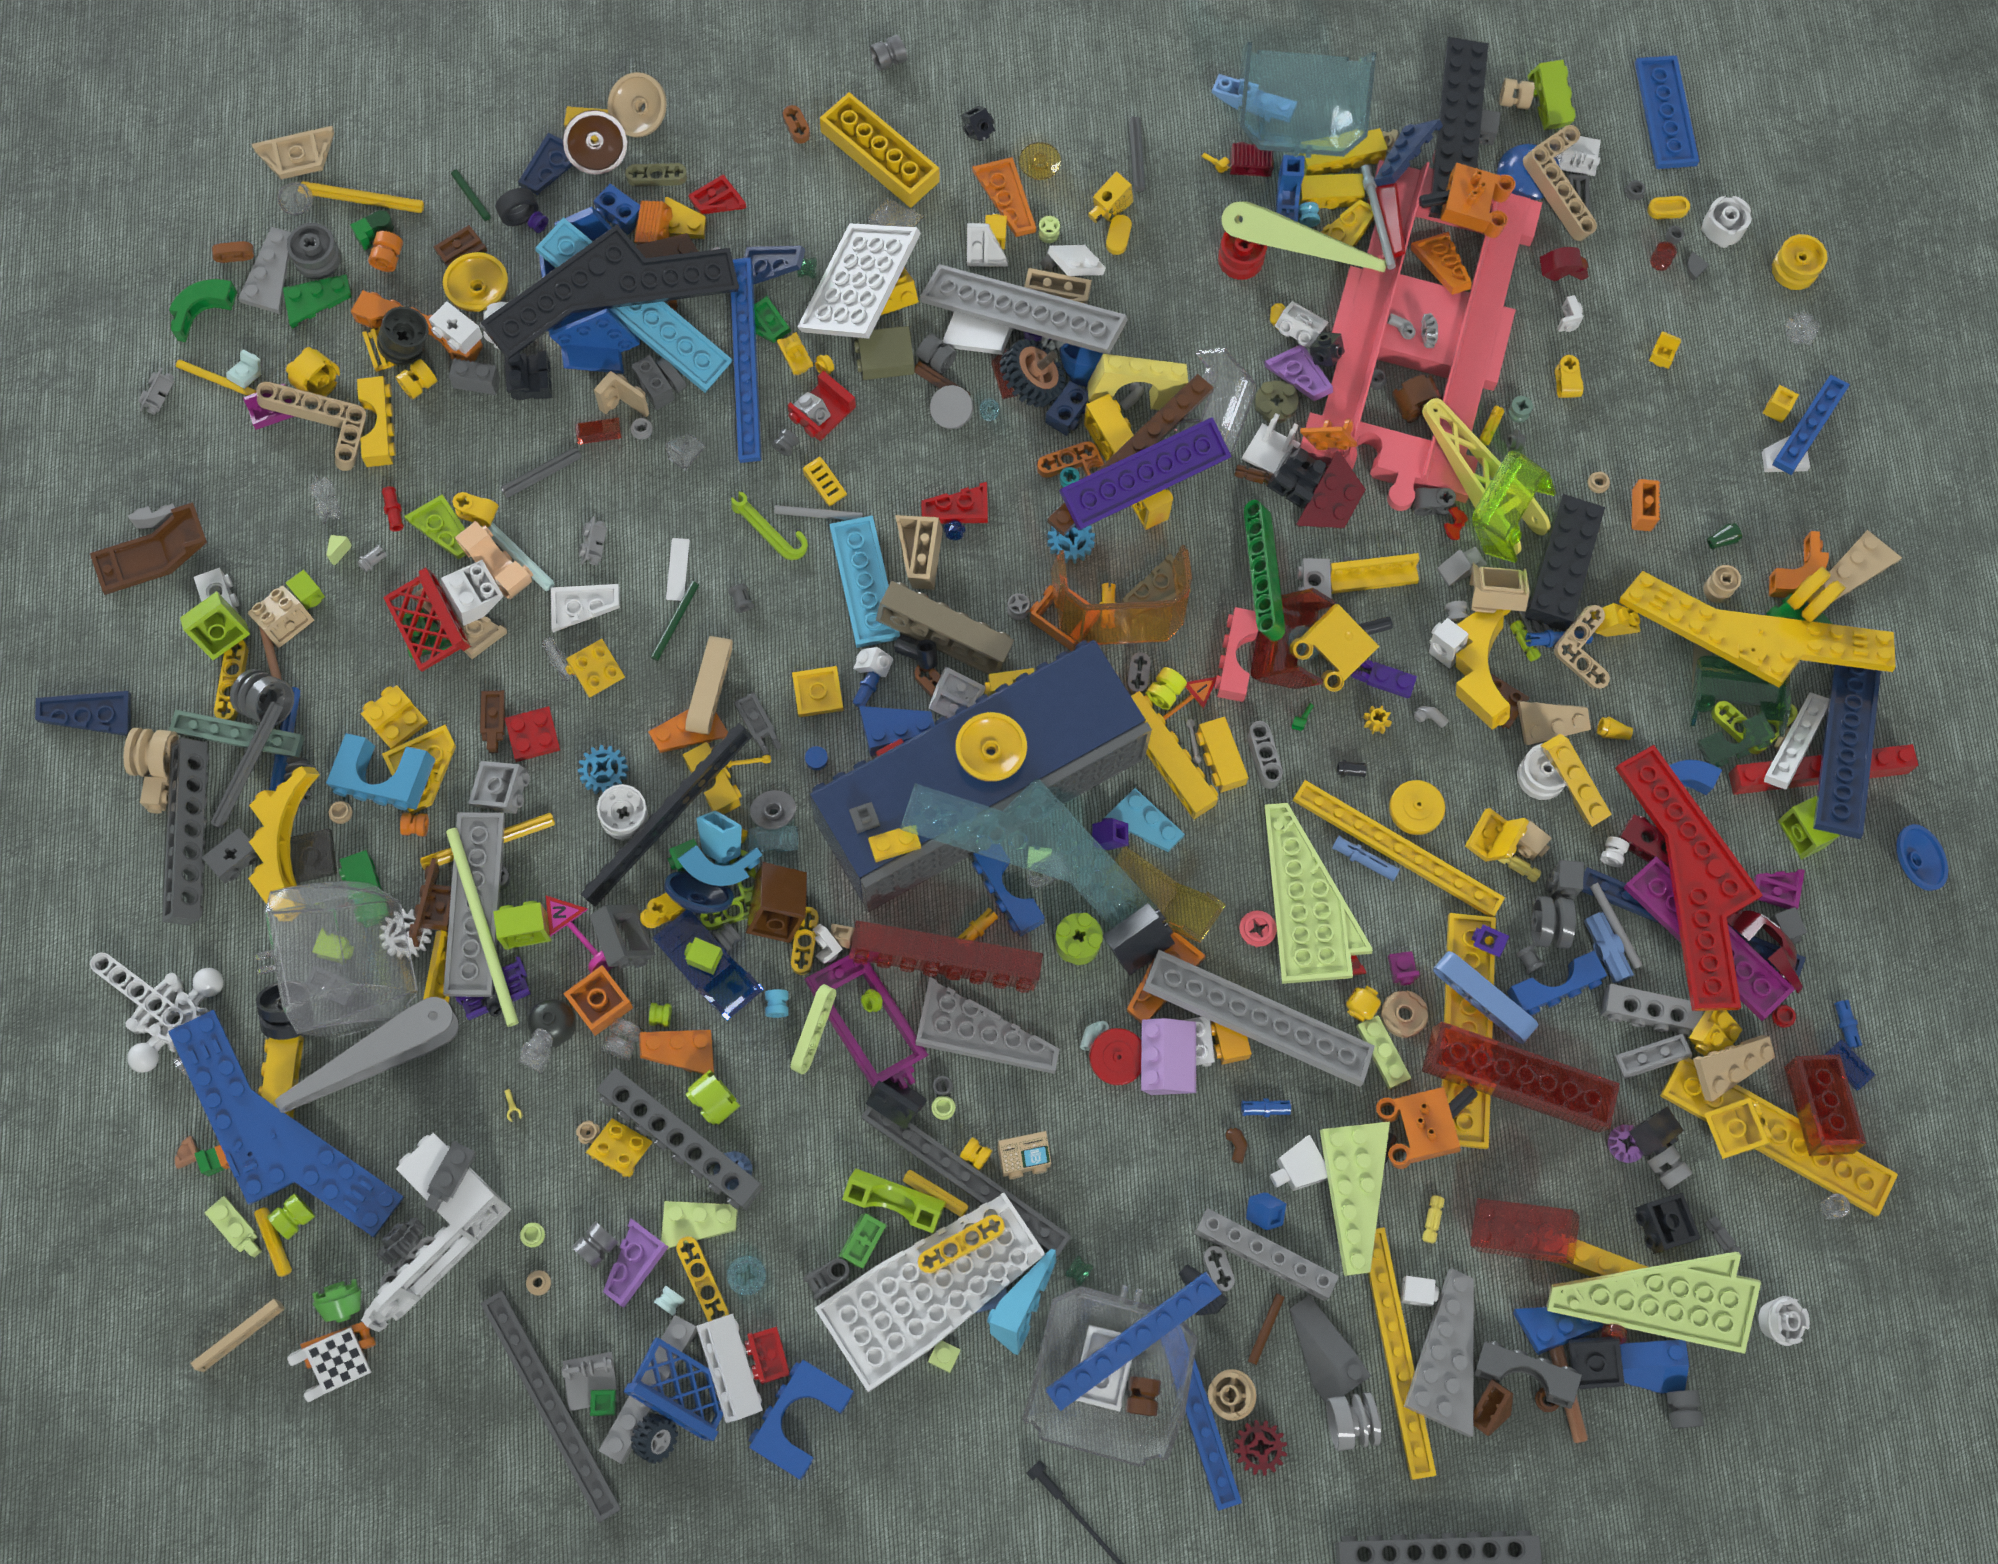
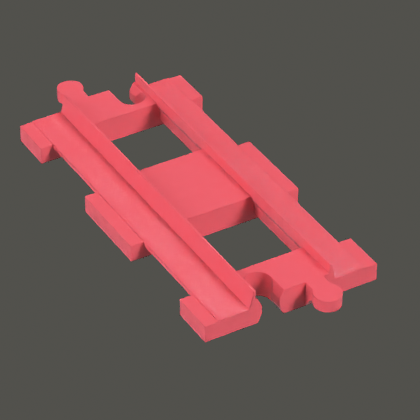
[1300,151,1543,511]

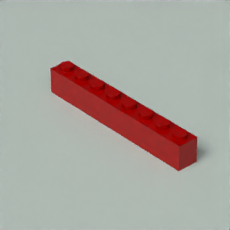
[1728,744,1919,795]

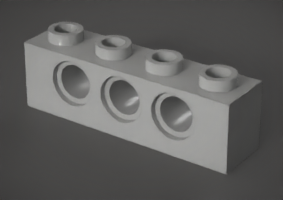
[1601,984,1703,1037]

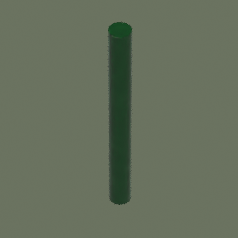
[650,581,699,661]

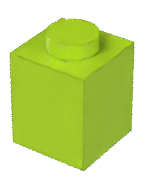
[286,569,325,610]
[684,937,723,975]

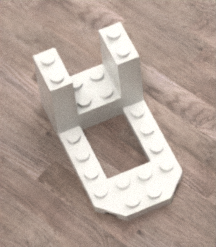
[361,1133,511,1332]

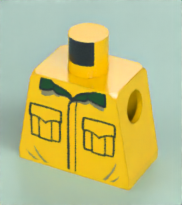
[1088,171,1133,223]

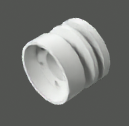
[597,784,649,841]

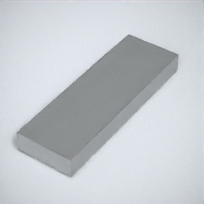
[1615,1033,1692,1079]

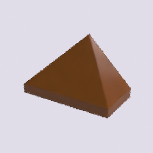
[1473,1379,1513,1436]

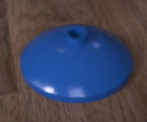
[1497,144,1560,200]
[1896,824,1948,891]

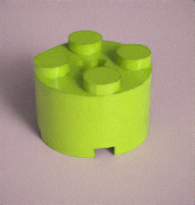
[1055,913,1103,965]
[685,1070,741,1125]

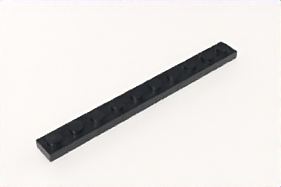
[580,723,753,907]

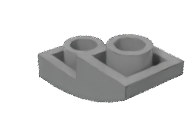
[128,503,176,529]

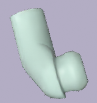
[1080,1021,1109,1051]

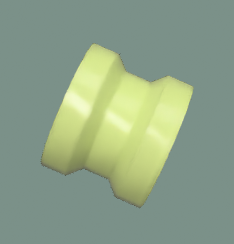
[1038,216,1060,243]

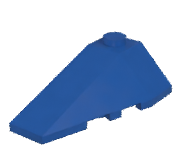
[1620,1340,1689,1393]

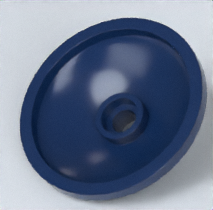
[664,871,734,914]

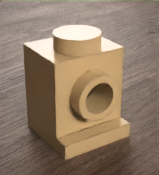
[140,777,169,814]

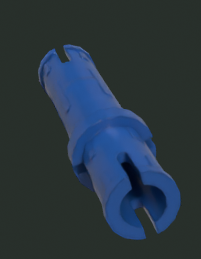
[1525,630,1593,648]

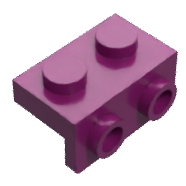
[243,383,295,430]

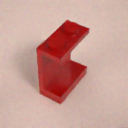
[788,371,856,441]

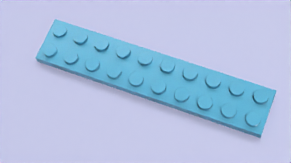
[535,217,733,393]

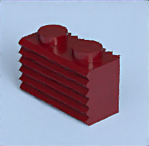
[1230,142,1274,177]

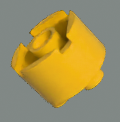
[286,347,340,397]

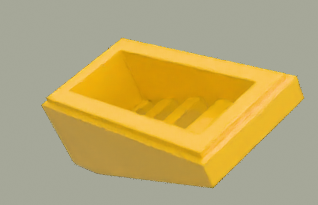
[803,457,847,507]

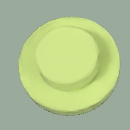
[932,1096,955,1120]
[520,1223,545,1248]

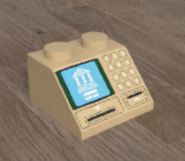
[997,1131,1051,1179]

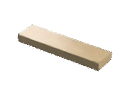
[190,1299,285,1372]

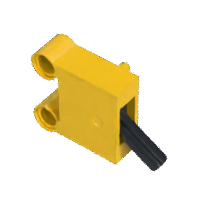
[1289,604,1393,692]

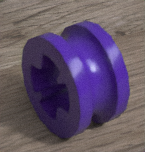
[528,211,549,233]

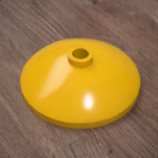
[443,252,508,312]
[956,712,1027,781]

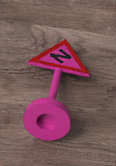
[545,895,613,973]

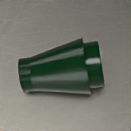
[1707,523,1742,550]

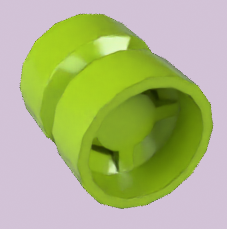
[267,1193,315,1240]

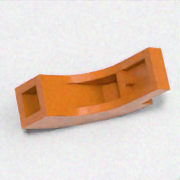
[1769,531,1829,598]

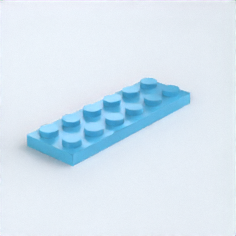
[829,515,900,648]

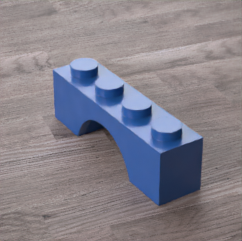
[972,840,1045,937]
[1506,951,1607,1016]

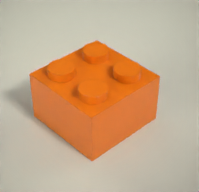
[563,965,633,1036]

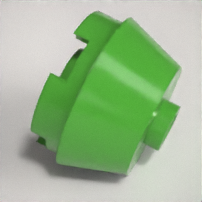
[312,1279,362,1323]

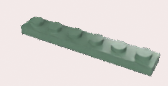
[169,709,305,757]

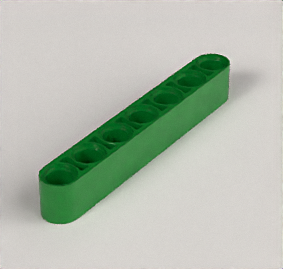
[1244,500,1285,641]

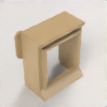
[1469,562,1530,613]

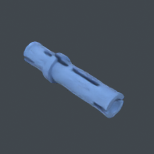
[1332,836,1400,882]

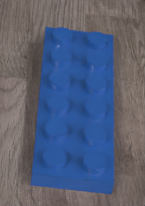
[1635,55,1699,169]

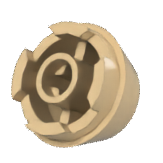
[1208,1369,1256,1421]

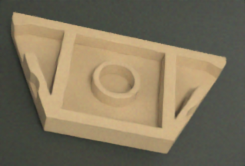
[252,126,334,179]

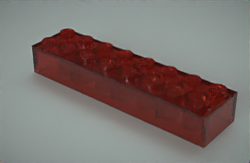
[849,920,1043,993]
[1421,1022,1620,1133]

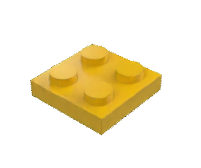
[792,666,844,717]

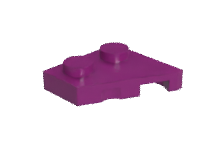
[1753,869,1805,909]

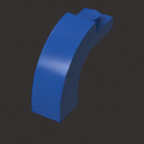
[1276,155,1305,222]
[1669,760,1722,795]

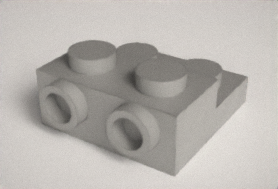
[468,761,530,814]

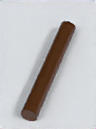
[1248,1293,1285,1365]

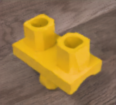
[777,332,813,375]

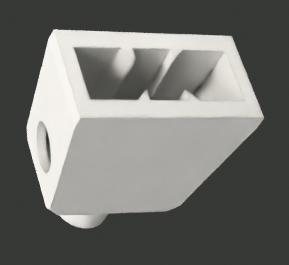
[1270,1135,1328,1191]

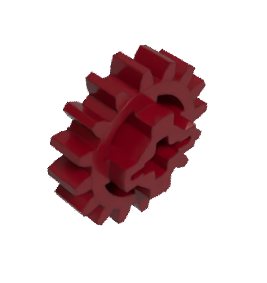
[1233,1420,1287,1476]

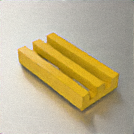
[362,326,396,372]

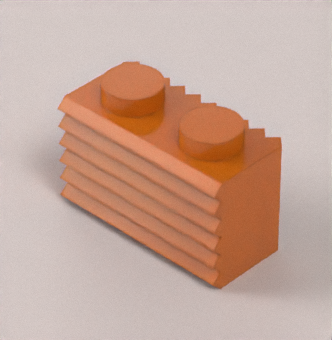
[634,201,673,245]
[1632,479,1660,531]

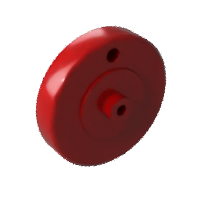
[1089,1028,1142,1085]

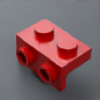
[744,1326,790,1384]

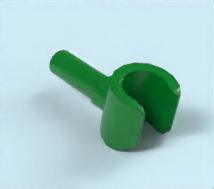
[1291,703,1314,731]

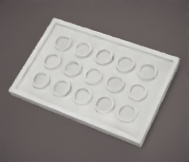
[798,224,921,339]

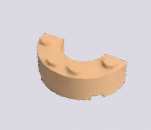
[455,521,533,599]

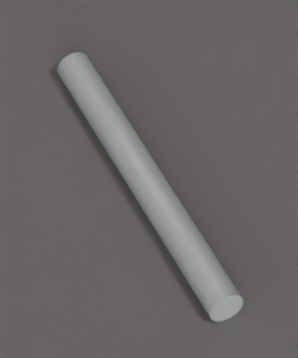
[774,505,863,520]
[1590,882,1643,969]

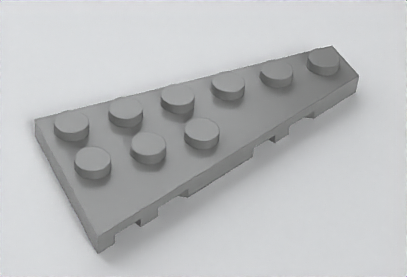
[915,977,1059,1074]
[1403,1268,1474,1437]

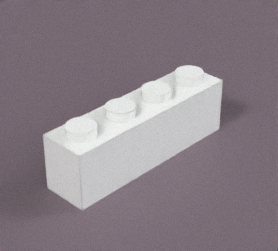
[696,1314,763,1423]

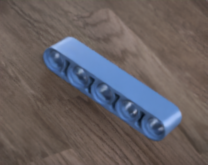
[1433,951,1538,1044]

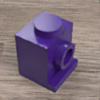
[1471,924,1509,958]

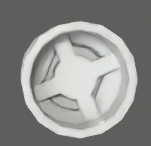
[1600,837,1629,867]

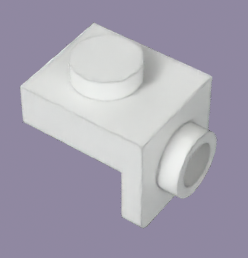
[1557,295,1583,332]
[854,647,893,677]

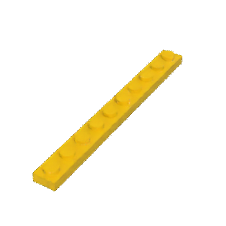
[1293,780,1505,917]
[1368,1227,1437,1480]

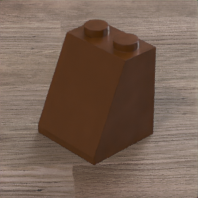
[746,862,807,943]

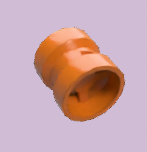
[400,812,429,837]

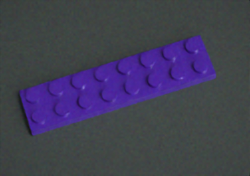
[1059,417,1232,531]

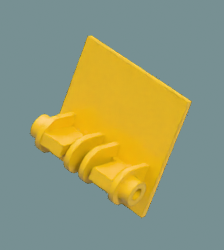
[565,639,625,698]
[586,1118,653,1178]

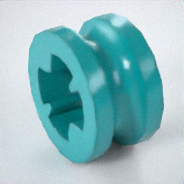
[1060,467,1080,487]

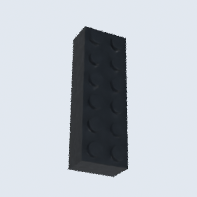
[1524,494,1605,631]

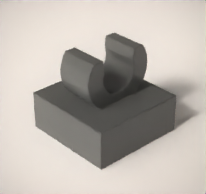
[849,802,880,834]

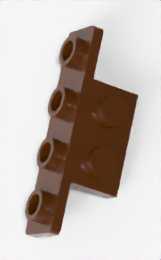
[409,858,452,947]

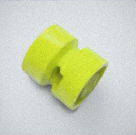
[1145,667,1187,710]

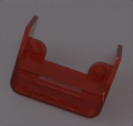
[1250,588,1337,689]

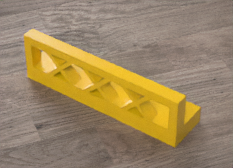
[1330,553,1420,594]

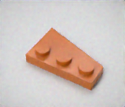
[648,709,728,753]
[639,1030,714,1075]

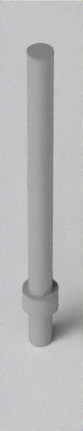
[1361,165,1396,270]

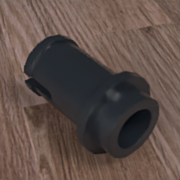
[1337,759,1367,778]

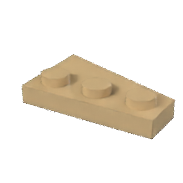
[1517,701,1591,745]

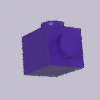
[1092,818,1129,851]

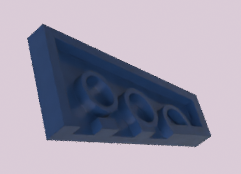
[1374,119,1443,187]

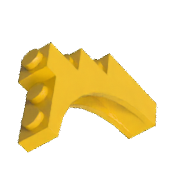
[248,766,320,922]

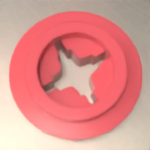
[1239,911,1277,948]

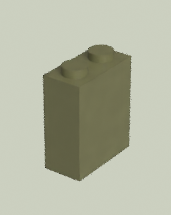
[854,326,914,380]

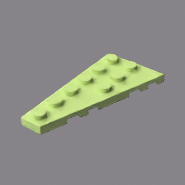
[1320,1122,1390,1276]

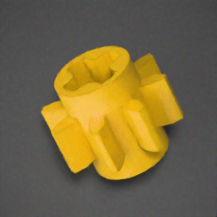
[1363,706,1392,734]

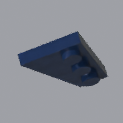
[518,133,573,195]

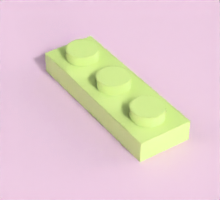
[1356,1015,1411,1089]

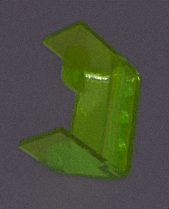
[1472,450,1556,563]

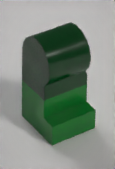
[350,210,394,251]

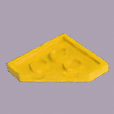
[382,725,456,814]

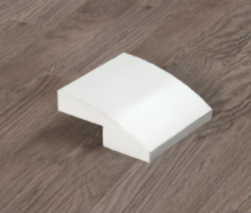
[929,667,985,718]

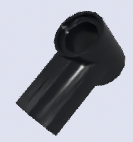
[894,634,938,670]

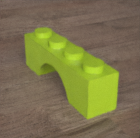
[842,1168,946,1233]

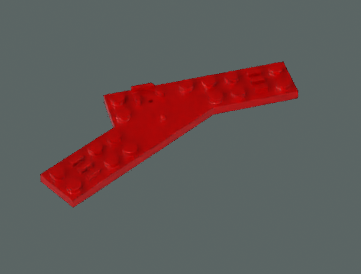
[1615,745,1763,1011]

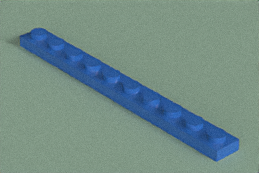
[731,257,762,463]

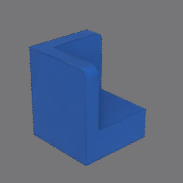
[1246,1192,1286,1231]

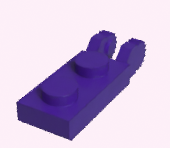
[1351,659,1417,699]

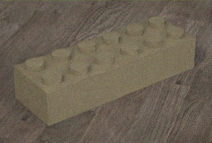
[876,581,1014,675]

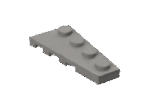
[238,227,291,314]

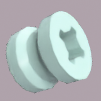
[654,1286,685,1316]

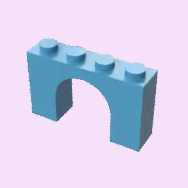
[326,733,436,811]

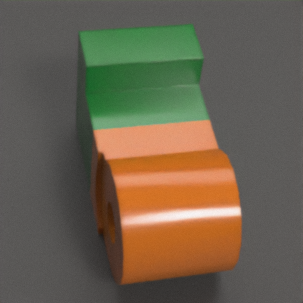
[194,1145,230,1177]

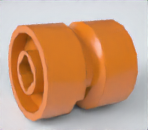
[368,231,403,272]

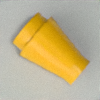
[1597,716,1633,741]

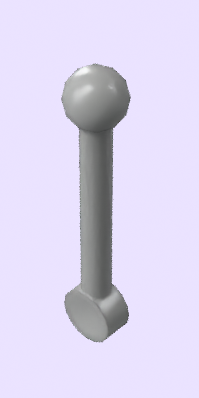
[1186,719,1202,764]

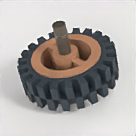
[1000,339,1066,408]

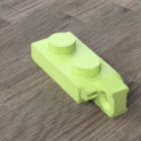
[204,1196,262,1258]

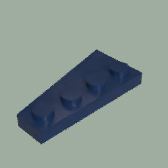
[35,691,131,736]

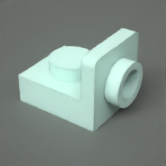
[226,350,262,389]

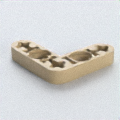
[1554,605,1610,689]

